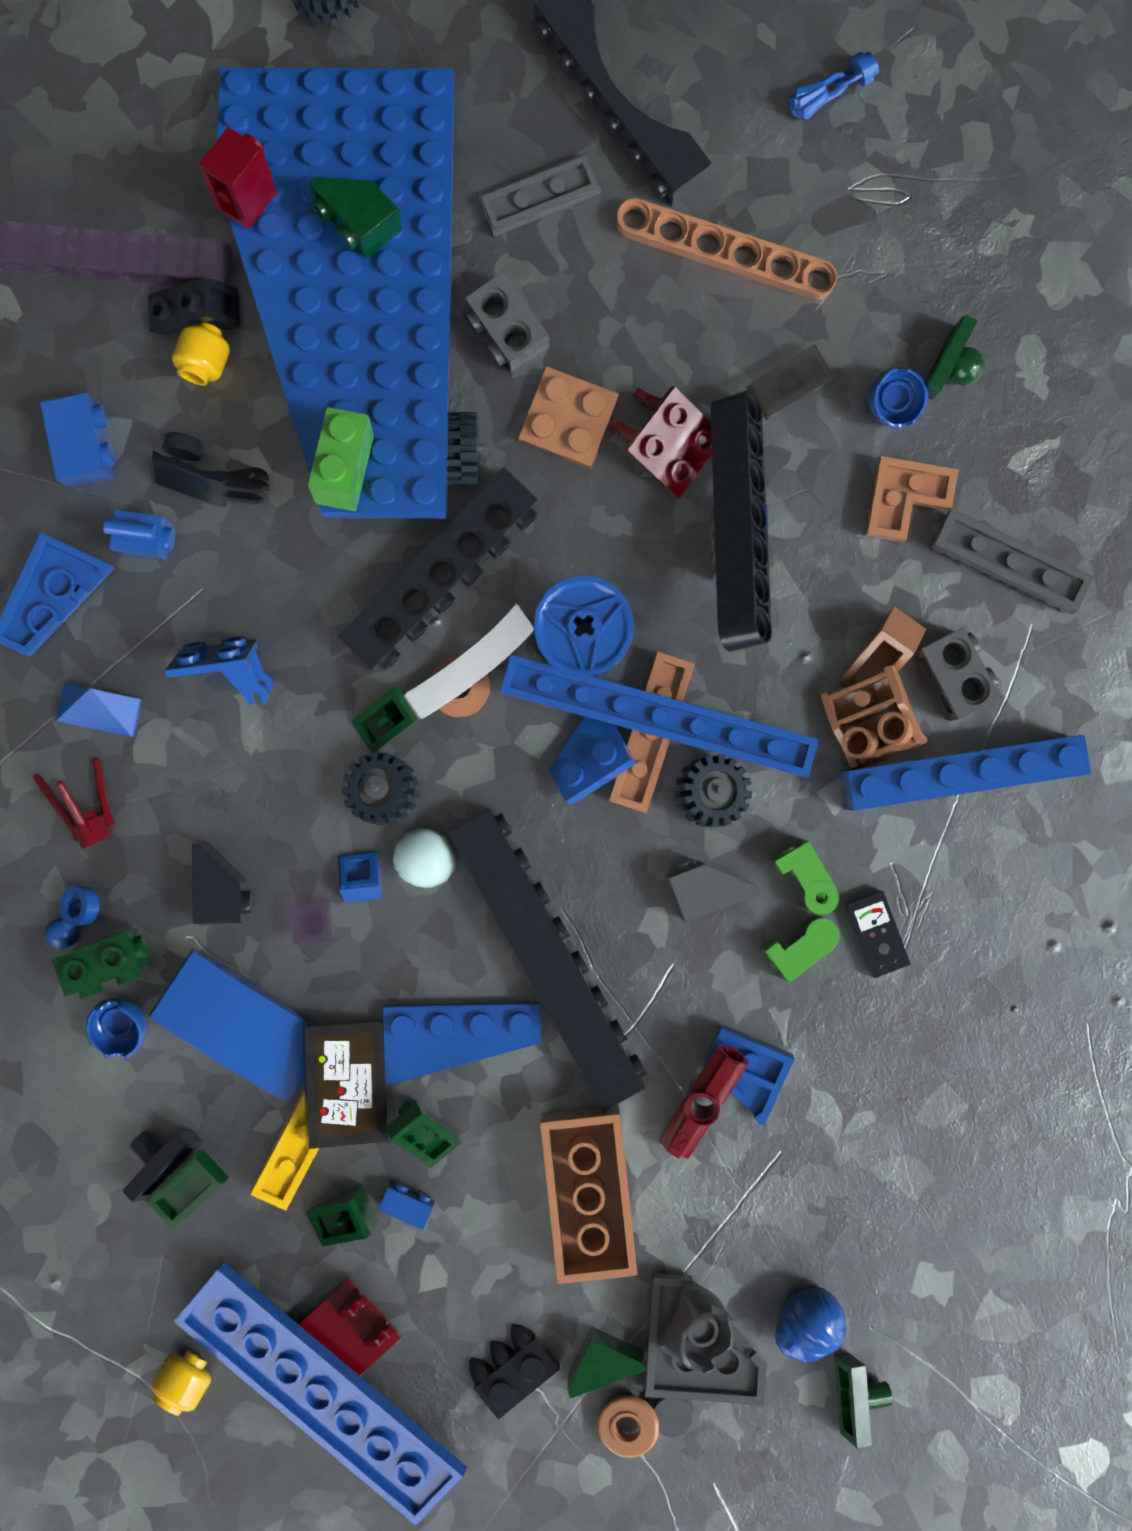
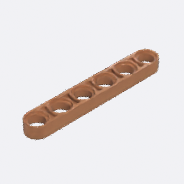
[616,198,838,300]

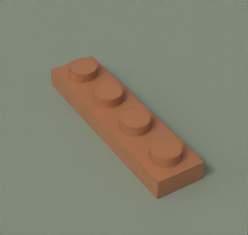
[609,652,695,813]

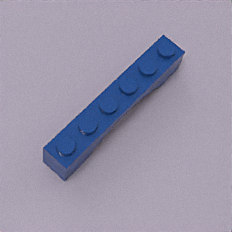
[840,735,1091,811]

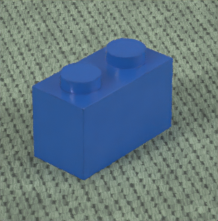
[40,393,116,488]

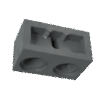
[464,271,549,373]
[914,627,1001,721]

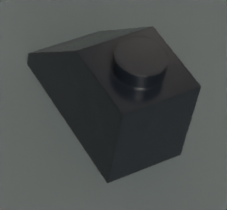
[192,843,255,924]

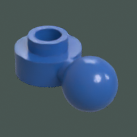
[45,886,100,949]

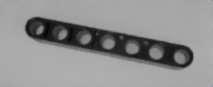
[711,389,772,652]

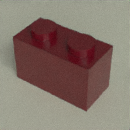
[198,127,277,230]

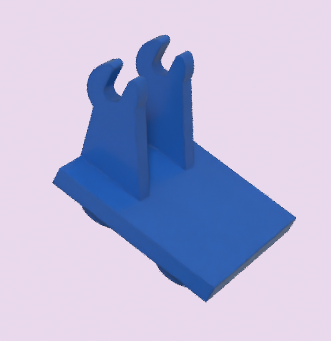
[165,636,274,706]

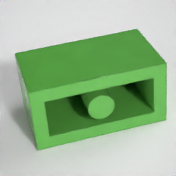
[308,407,374,511]

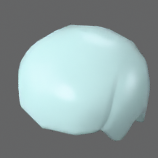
[392,828,457,888]

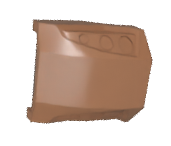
[820,665,928,769]

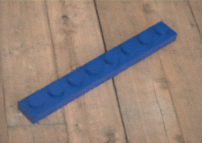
[500,654,819,778]

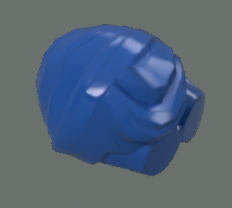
[774,1287,846,1362]

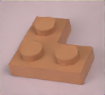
[865,456,958,542]

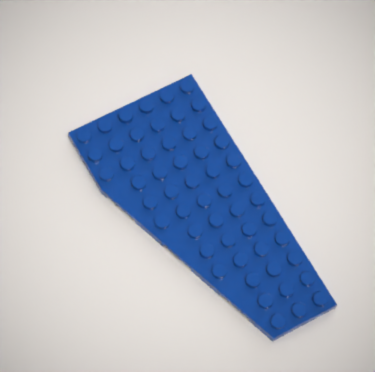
[217,67,455,518]

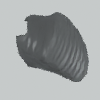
[658,1283,733,1374]

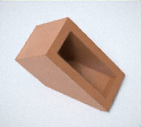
[839,606,926,686]

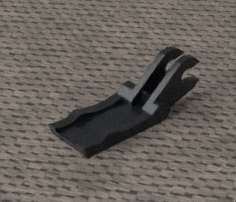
[152,450,270,507]

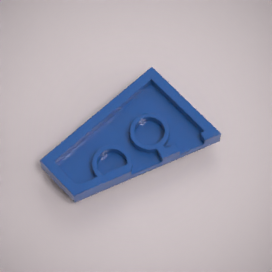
[0,532,116,657]

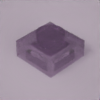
[290,900,334,944]

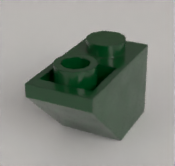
[308,177,403,259]

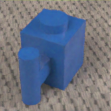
[103,510,175,561]

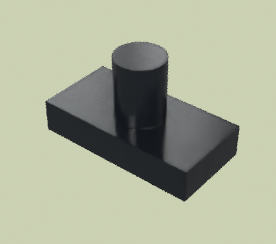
[122,1130,203,1202]

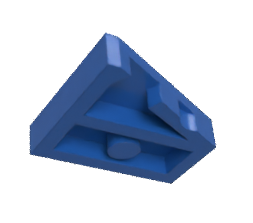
[549,717,636,806]
[706,1024,794,1126]

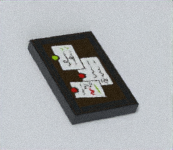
[302,1021,388,1149]

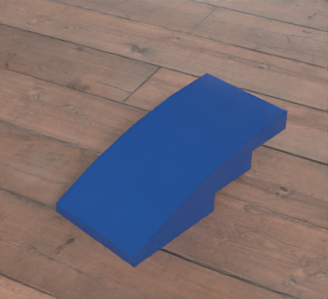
[149,949,318,1103]

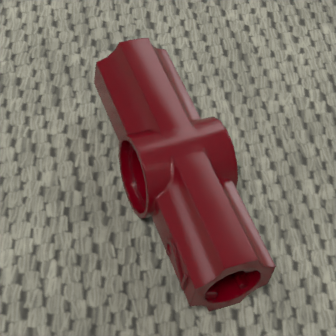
[659,1043,749,1159]

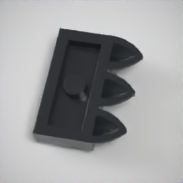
[469,1324,560,1420]

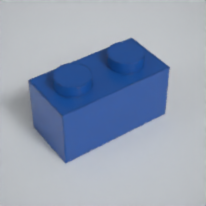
[378,1181,435,1230]

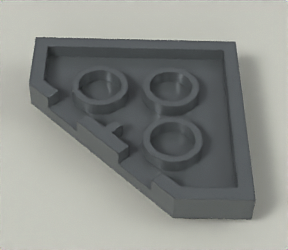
[645,1273,767,1405]

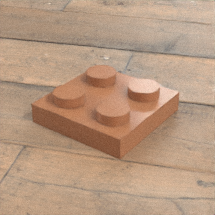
[518,366,619,470]

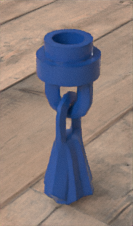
[788,51,879,120]

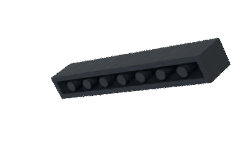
[448,809,647,1112]

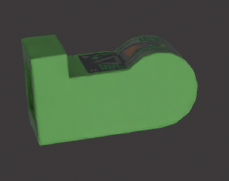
[770,839,839,915]
[761,916,840,983]

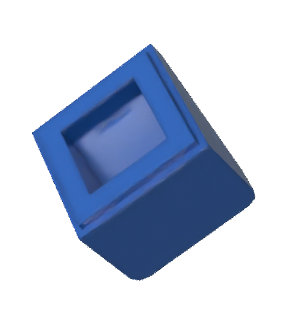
[338,851,382,903]

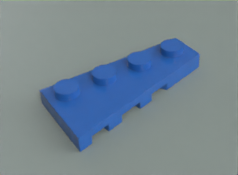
[383,1002,541,1086]

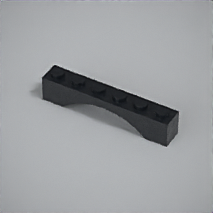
[532,0,712,207]

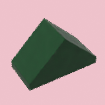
[352,686,424,752]
[306,1184,378,1247]
[568,1326,646,1398]

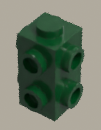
[51,928,151,999]

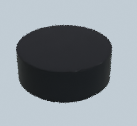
[162,432,204,462]

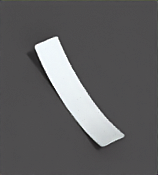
[406,604,533,718]

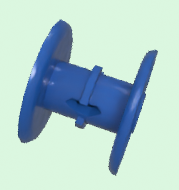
[533,575,635,677]

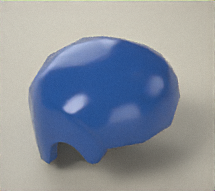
[868,367,929,428]
[85,998,148,1059]

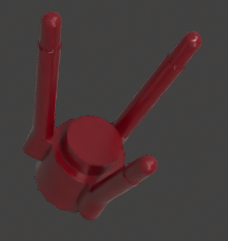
[33,758,115,849]

